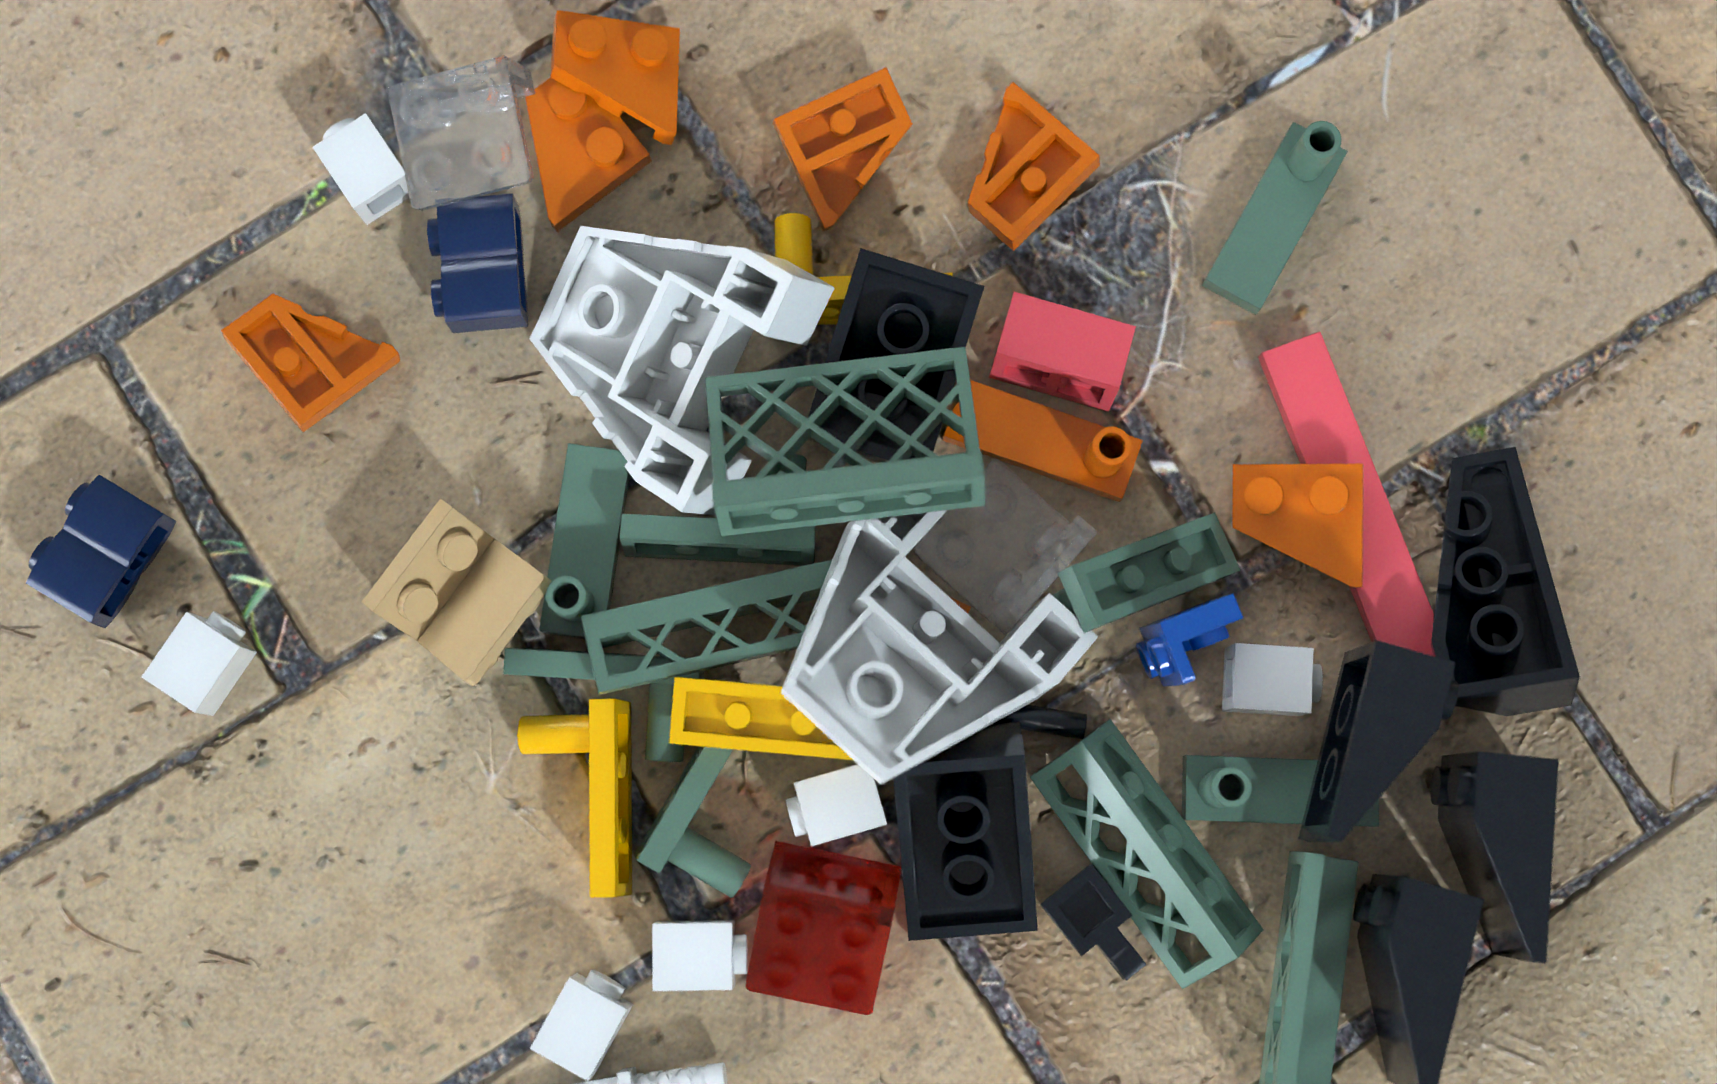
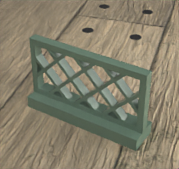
[705,347,985,536]

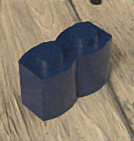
[427,193,528,333]
[26,475,176,628]

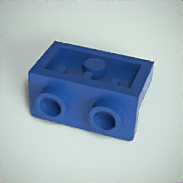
[1136,593,1243,687]

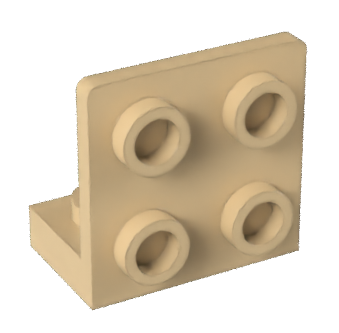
[361,498,552,686]

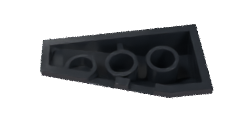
[1431,447,1580,716]

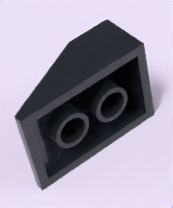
[808,248,985,462]
[1298,640,1459,842]
[893,722,1038,941]
[1430,751,1559,964]
[1353,874,1484,1084]

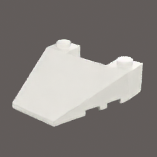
[530,226,835,515]
[781,510,1098,785]

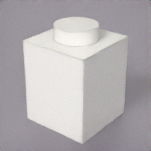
[312,113,419,225]
[142,611,257,716]
[1222,643,1323,716]
[785,764,887,846]
[652,920,748,991]
[530,970,633,1081]

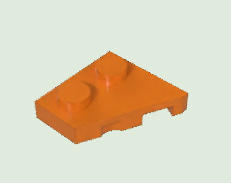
[550,10,680,145]
[773,67,913,232]
[525,77,652,232]
[967,82,1100,251]
[221,294,400,433]
[1232,463,1364,588]

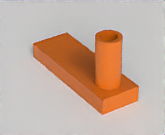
[942,380,1143,503]

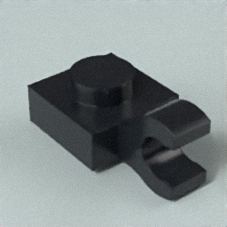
[1039,864,1147,981]

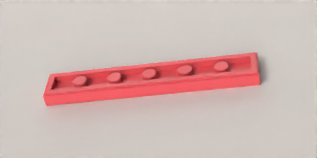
[1258,332,1434,656]

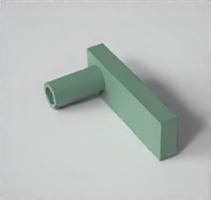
[1201,121,1348,315]
[539,443,630,639]
[620,454,816,566]
[1052,513,1240,633]
[503,647,704,762]
[634,746,751,898]
[1182,755,1379,827]

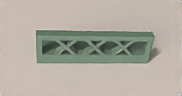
[581,559,833,695]
[1030,719,1264,989]
[1259,851,1359,1084]

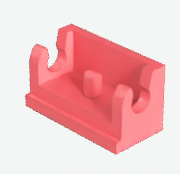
[989,291,1136,412]

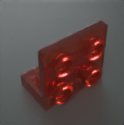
[745,841,902,1015]

